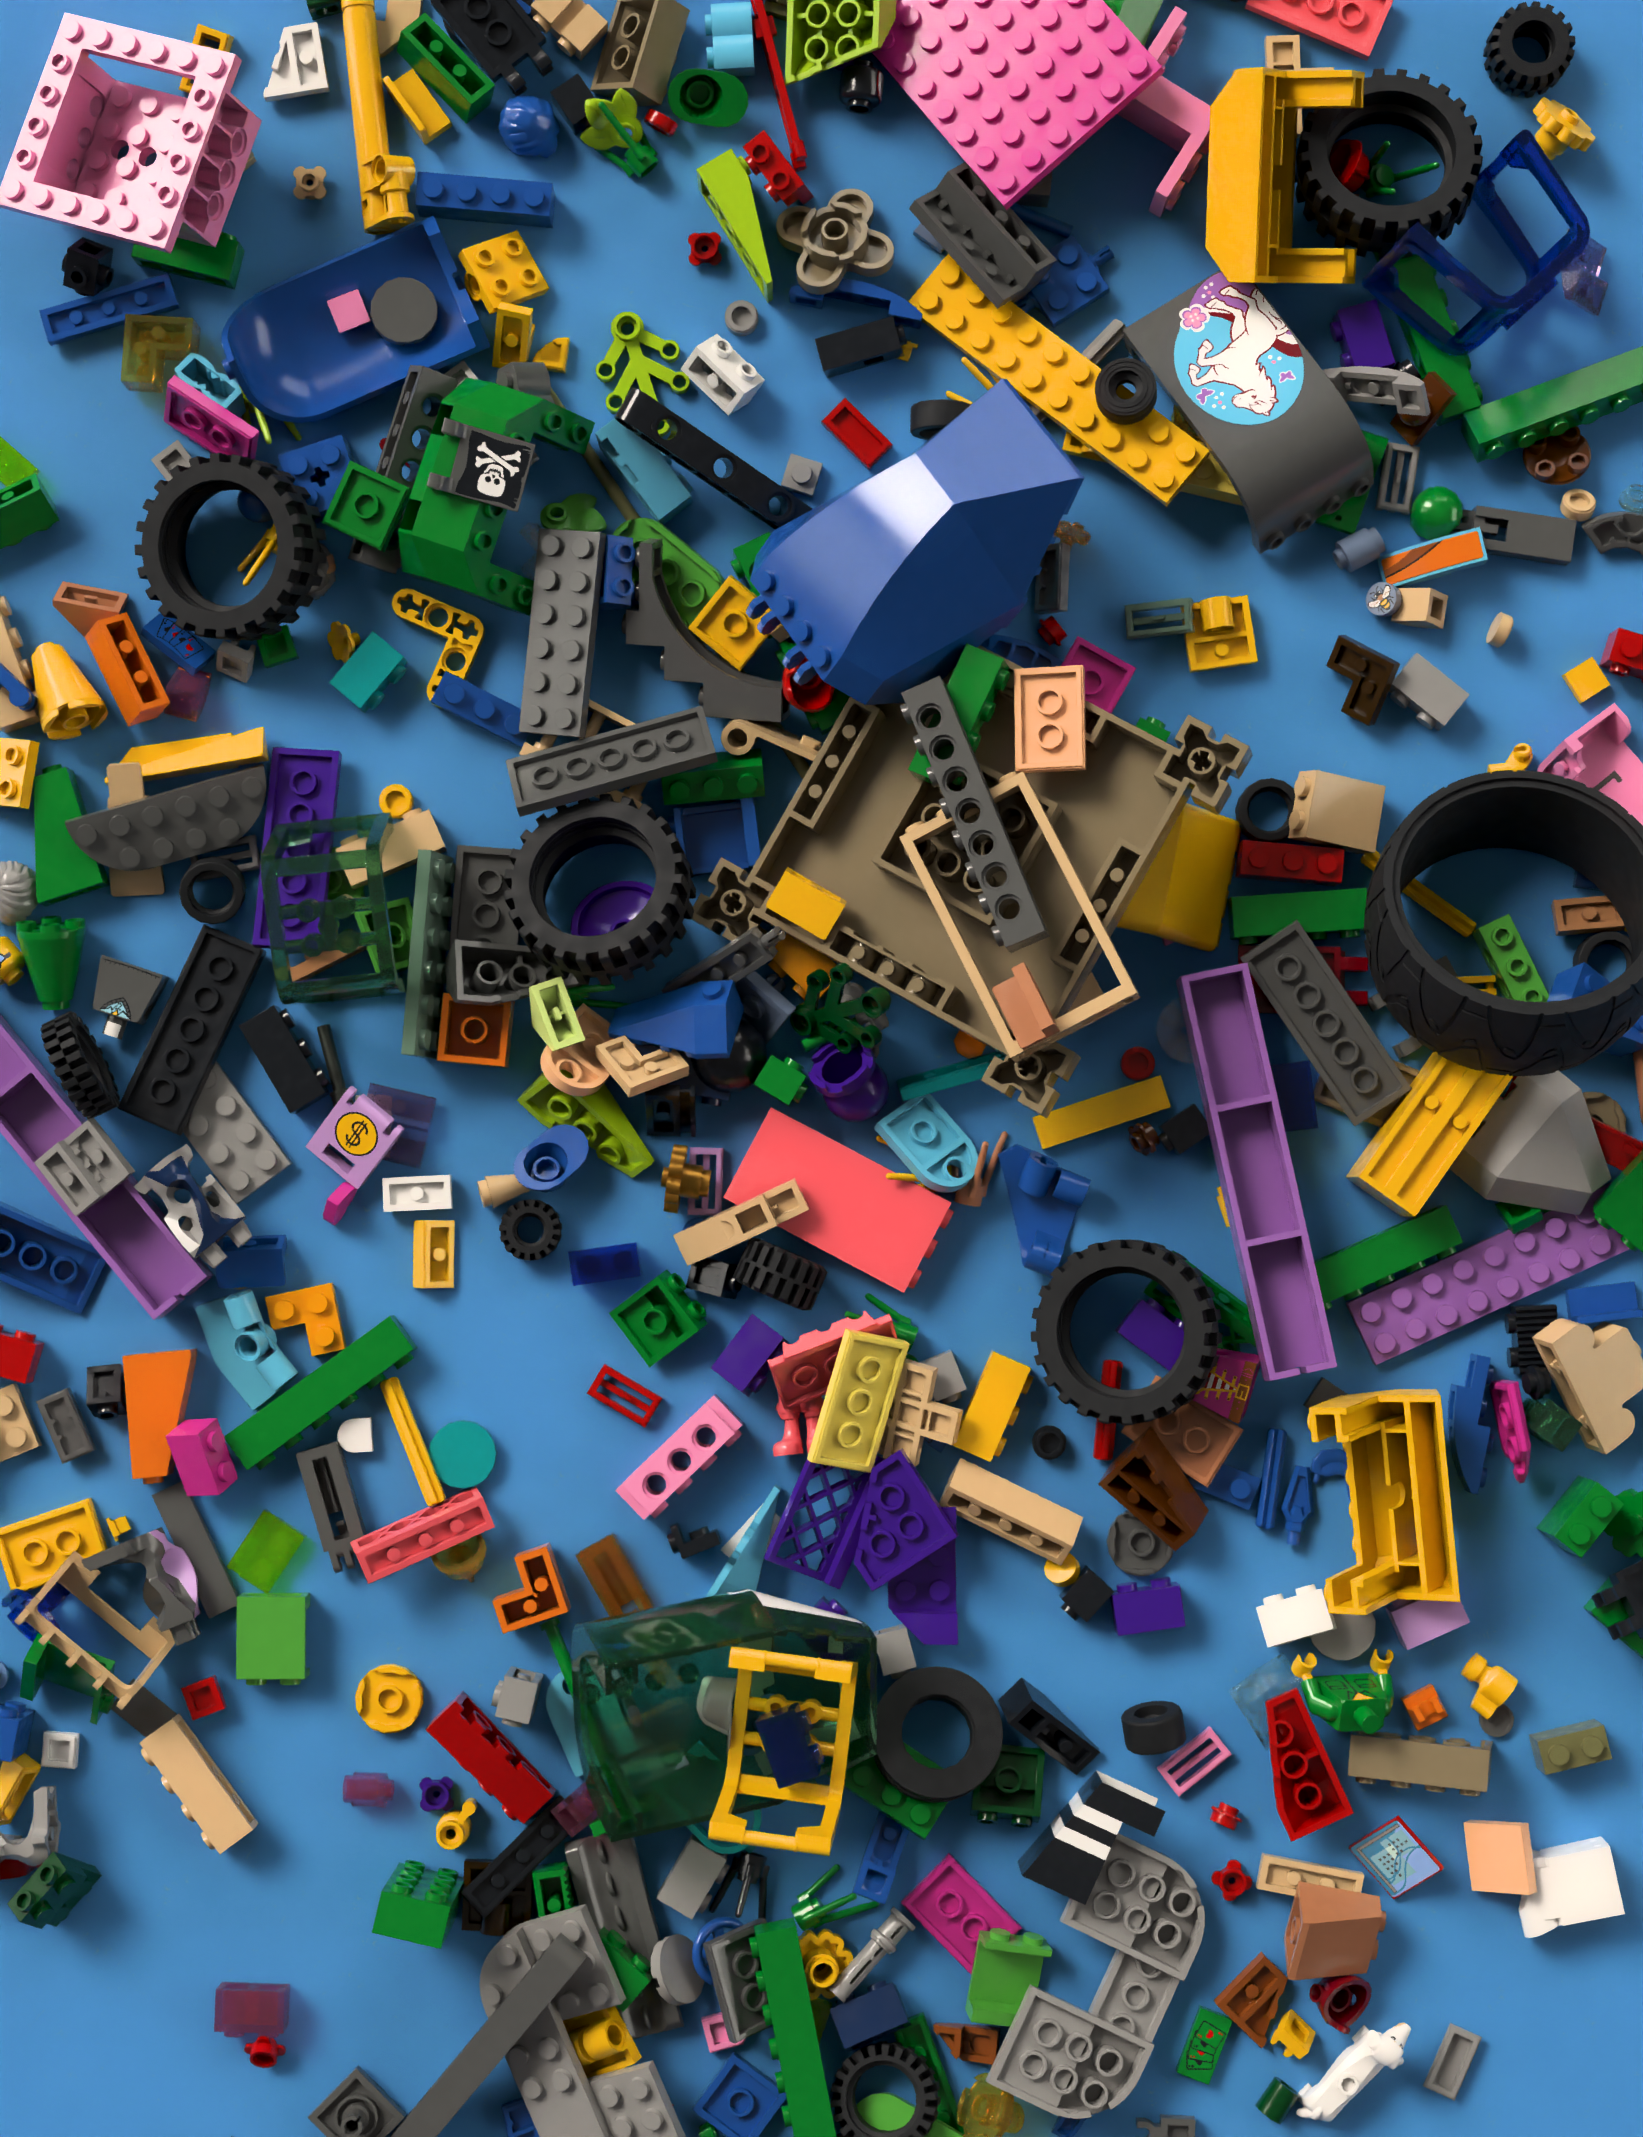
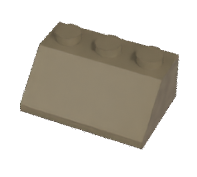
[590,0,690,106]

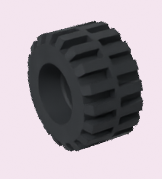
[1483,1,1576,98]
[733,1238,828,1310]

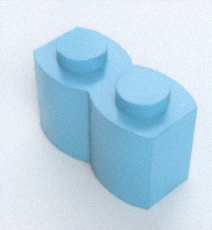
[705,2,755,77]
[175,353,246,418]

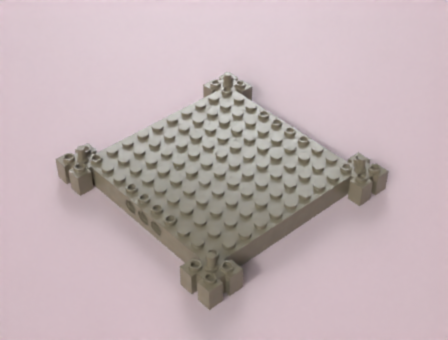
[692,645,1253,1118]

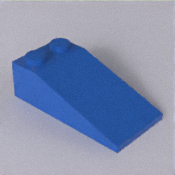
[0,1201,106,1315]

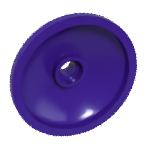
[571,881,654,936]

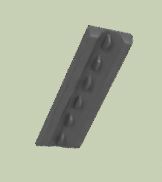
[564,1826,684,2039]

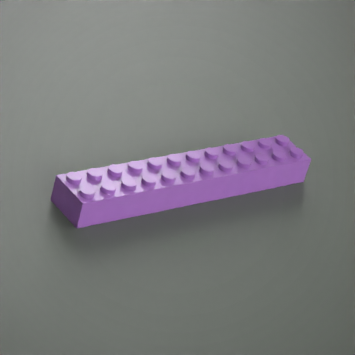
[1176,962,1338,1381]
[0,1014,214,1320]

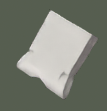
[1519,1836,1625,1938]

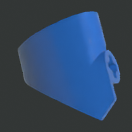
[998,1144,1091,1278]

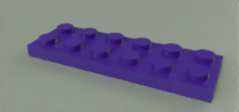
[252,747,342,952]

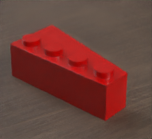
[426,1691,556,1824]

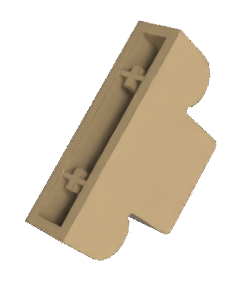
[1532,1318,1643,1455]

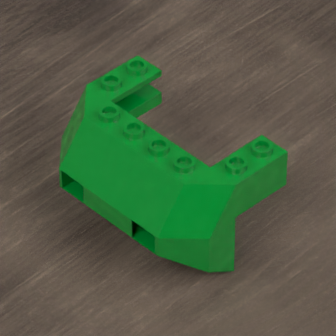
[398,378,595,616]

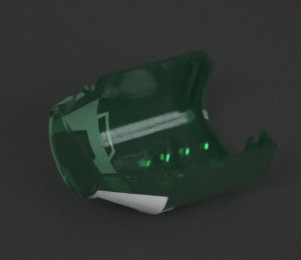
[571,1589,877,1842]

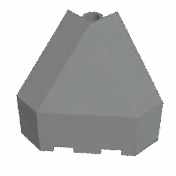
[1449,1070,1612,1215]

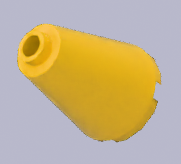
[31,642,108,740]

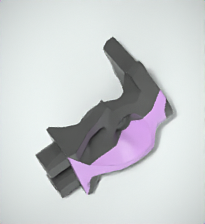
[82,1527,202,1646]

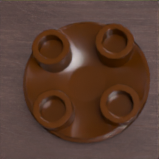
[1523,426,1591,485]

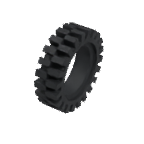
[40,1011,120,1119]
[830,2041,941,2137]

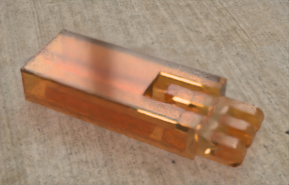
[575,1532,671,1663]

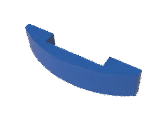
[789,279,922,329]
[852,1811,909,1905]

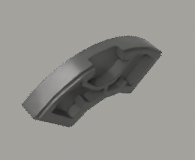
[1581,511,1643,555]

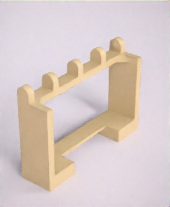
[14,1550,175,1710]

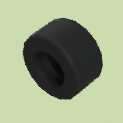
[1121,1701,1186,1755]

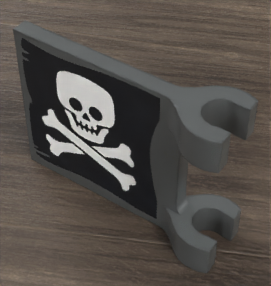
[426,418,536,512]

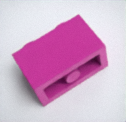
[166,1418,238,1496]

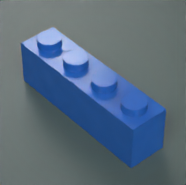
[415,172,556,228]

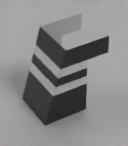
[1018,1770,1166,1905]

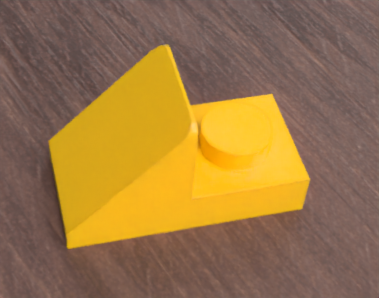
[492,302,535,368]

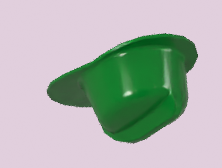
[668,68,748,127]

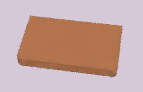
[992,962,1060,1050]

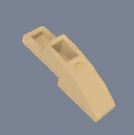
[673,1178,810,1266]

